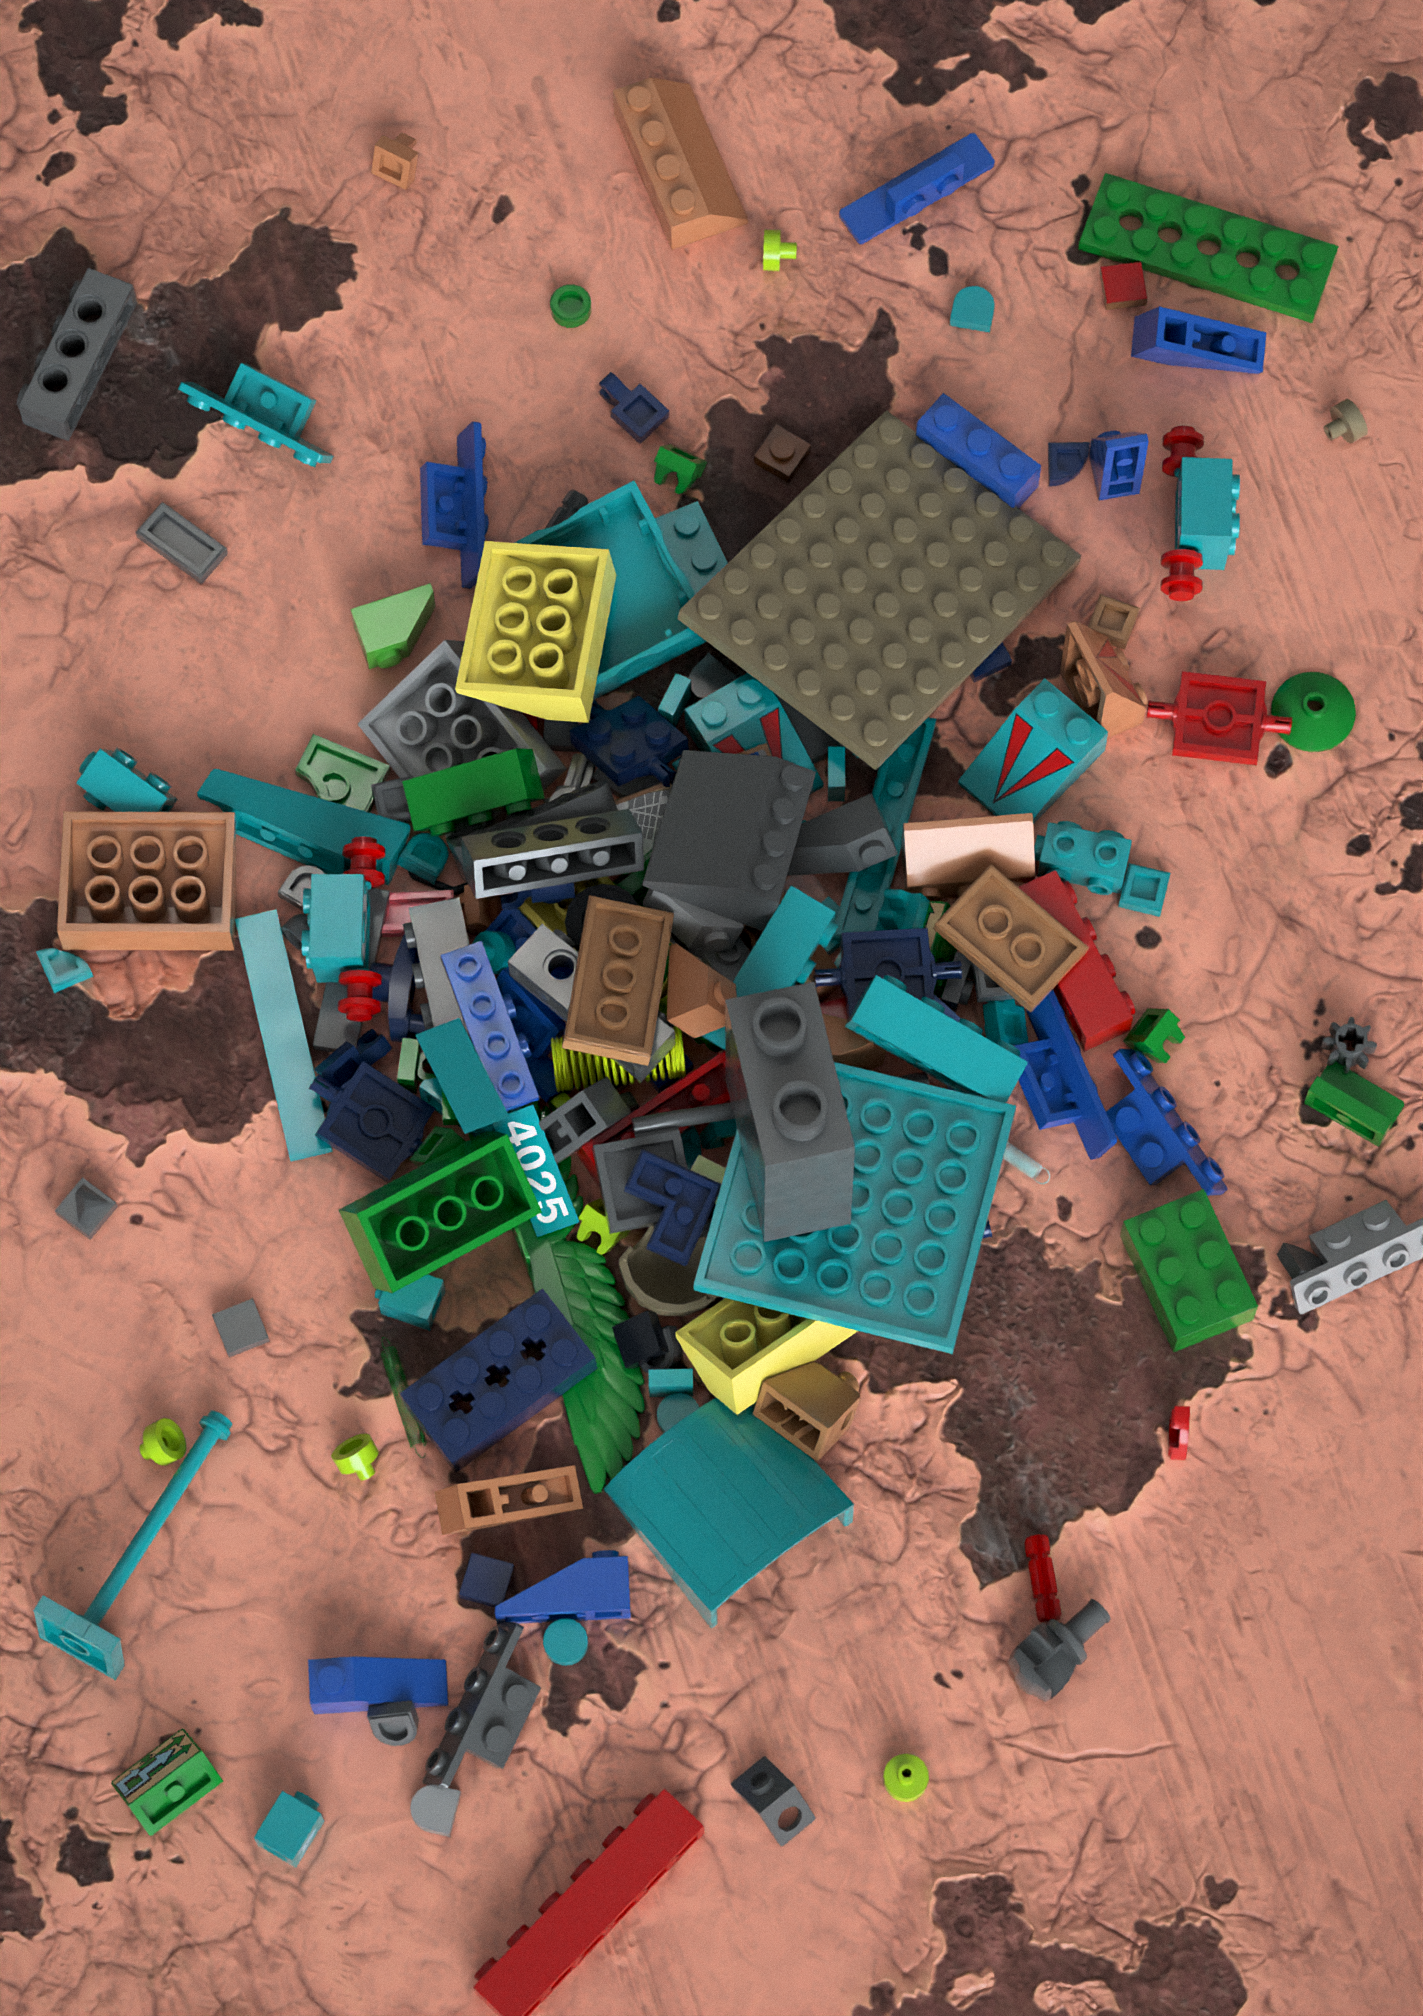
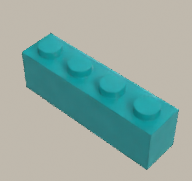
[702,886,839,1051]
[845,975,1028,1103]

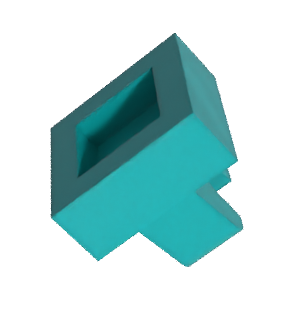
[875,889,930,931]

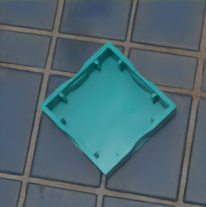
[514,480,706,699]

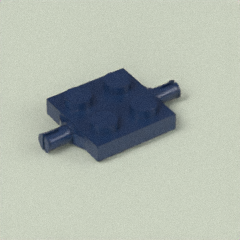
[570,696,689,787]
[813,928,962,1021]
[309,1061,436,1182]

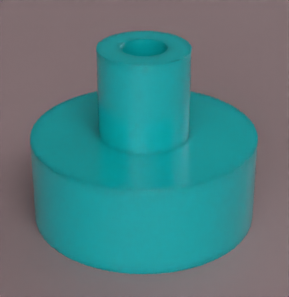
[472,931,516,974]

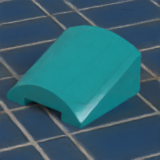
[604,1398,854,1628]

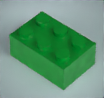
[1120,1189,1258,1353]

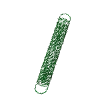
[380,1337,427,1458]

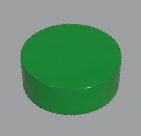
[550,284,592,328]

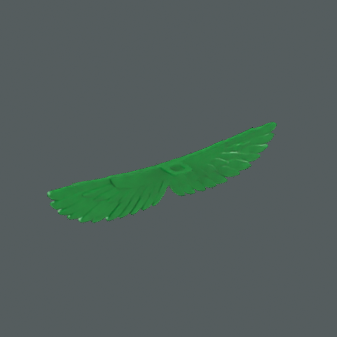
[467,1100,645,1494]

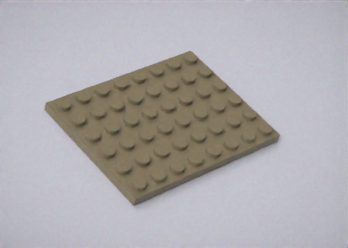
[678,410,1082,770]

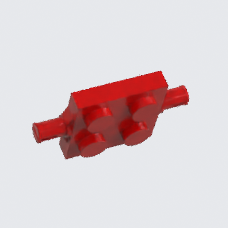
[1147,671,1292,765]

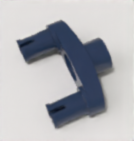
[370,933,429,1043]

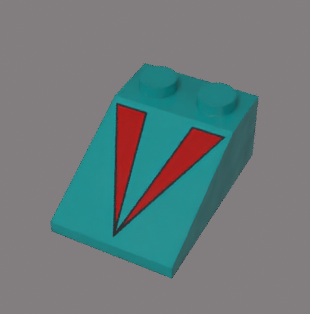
[685,673,824,795]
[958,678,1108,824]

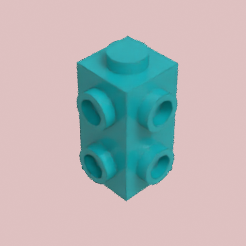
[76,747,178,812]
[1034,821,1132,895]

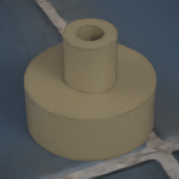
[1324,399,1368,443]

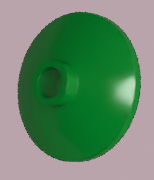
[1271,672,1356,752]

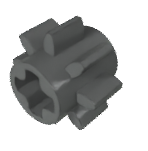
[1321,1017,1377,1074]

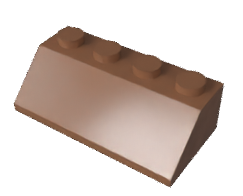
[613,77,748,250]

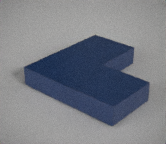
[623,1149,721,1266]

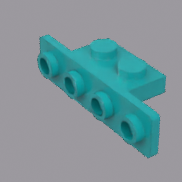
[178,363,334,467]

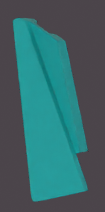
[197,769,411,885]

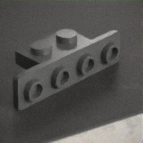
[423,1622,541,1789]

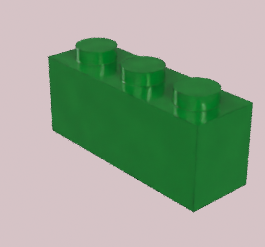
[402,748,545,837]

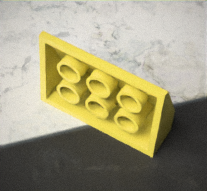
[455,541,616,723]

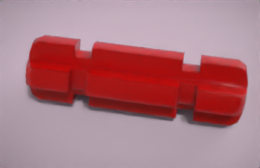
[1024,1534,1062,1622]

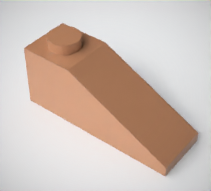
[434,1465,583,1535]

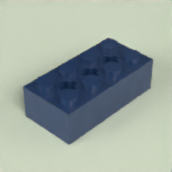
[399,1288,598,1473]

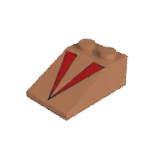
[1060,620,1148,739]

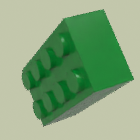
[339,1130,542,1293]

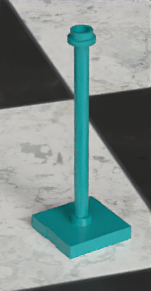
[33,1410,233,1681]

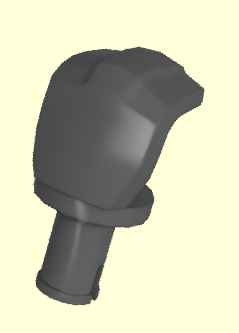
[1008,1599,1111,1702]

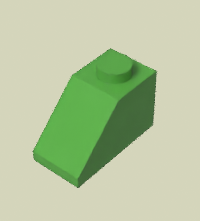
[351,583,436,669]

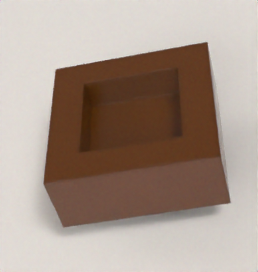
[754,424,811,483]

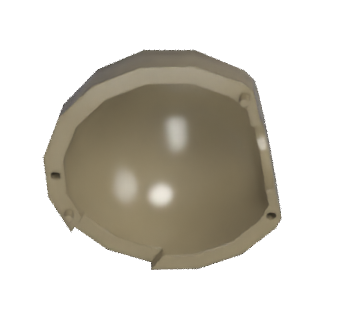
[619,1226,718,1317]

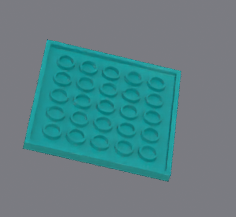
[693,1062,1016,1354]

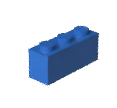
[916,393,1041,509]

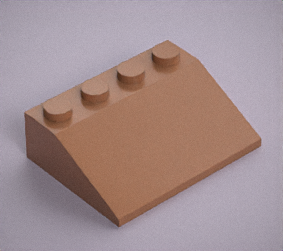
[57,811,236,951]

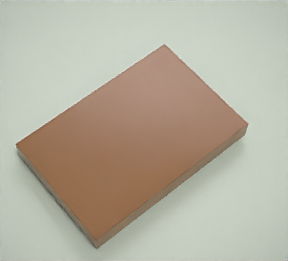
[933,864,1089,1012]

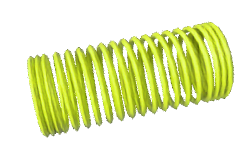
[550,1026,686,1093]

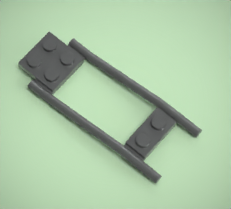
[592,1072,929,1238]

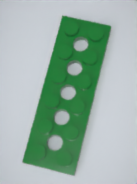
[1078,173,1339,323]

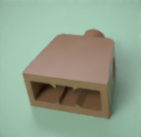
[753,1362,861,1461]

